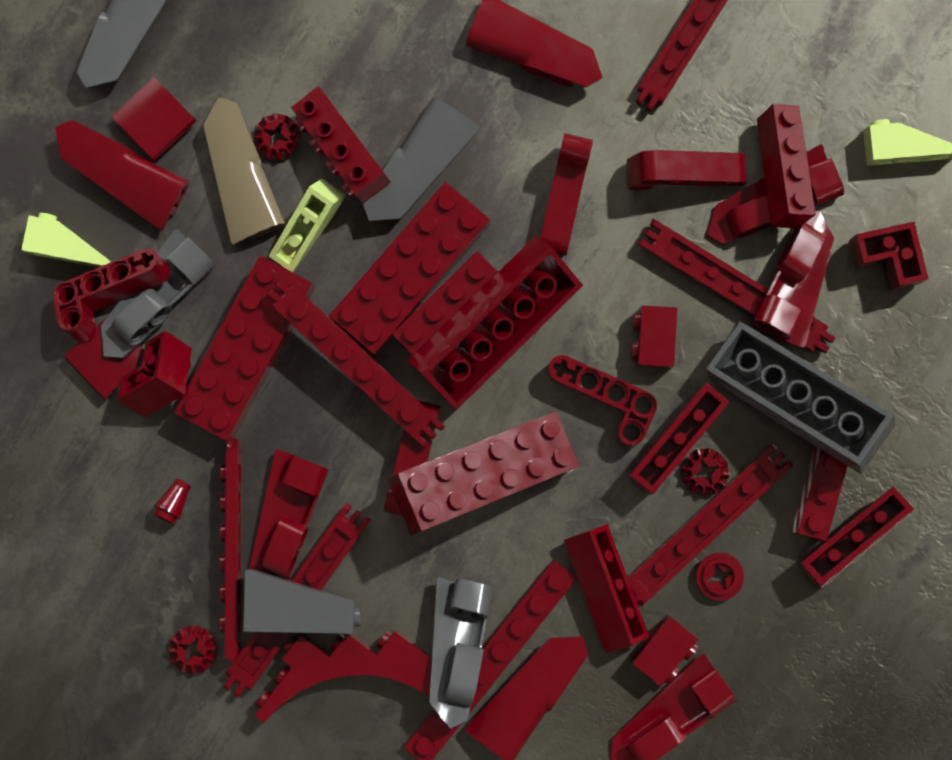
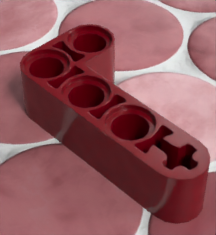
[540,133,593,256]
[626,150,747,190]
[53,248,170,343]
[547,355,657,447]
[384,400,440,516]

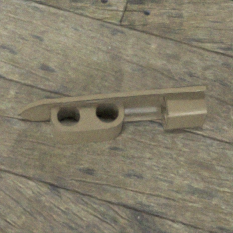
[203,97,285,245]

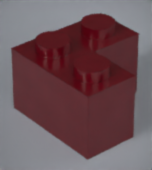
[849,222,929,290]
[117,331,192,418]

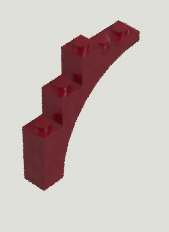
[255,629,432,723]

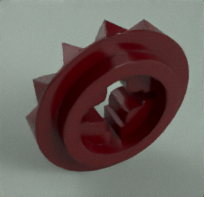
[253,113,300,160]
[681,448,729,496]
[696,553,744,600]
[168,626,217,674]

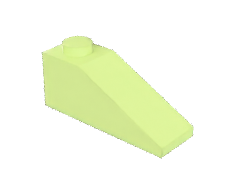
[863,119,952,166]
[269,179,346,272]
[21,213,111,268]

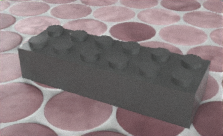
[706,321,895,474]

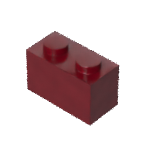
[631,305,678,369]
[630,615,699,686]

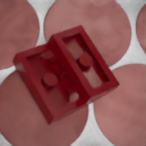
[112,77,196,161]
[64,318,144,400]

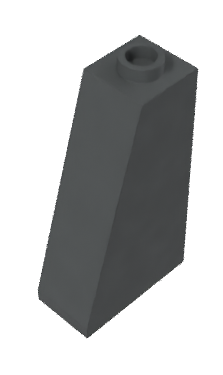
[243,569,361,634]

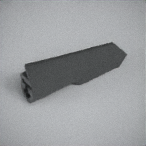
[77,0,167,89]
[363,98,480,222]
[101,229,215,359]
[429,577,493,729]

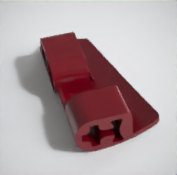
[466,0,603,88]
[55,120,189,231]
[707,144,844,245]
[753,211,834,348]
[249,449,329,580]
[465,636,588,760]
[611,653,737,760]

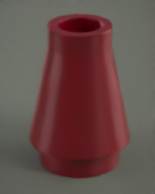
[153,478,192,525]

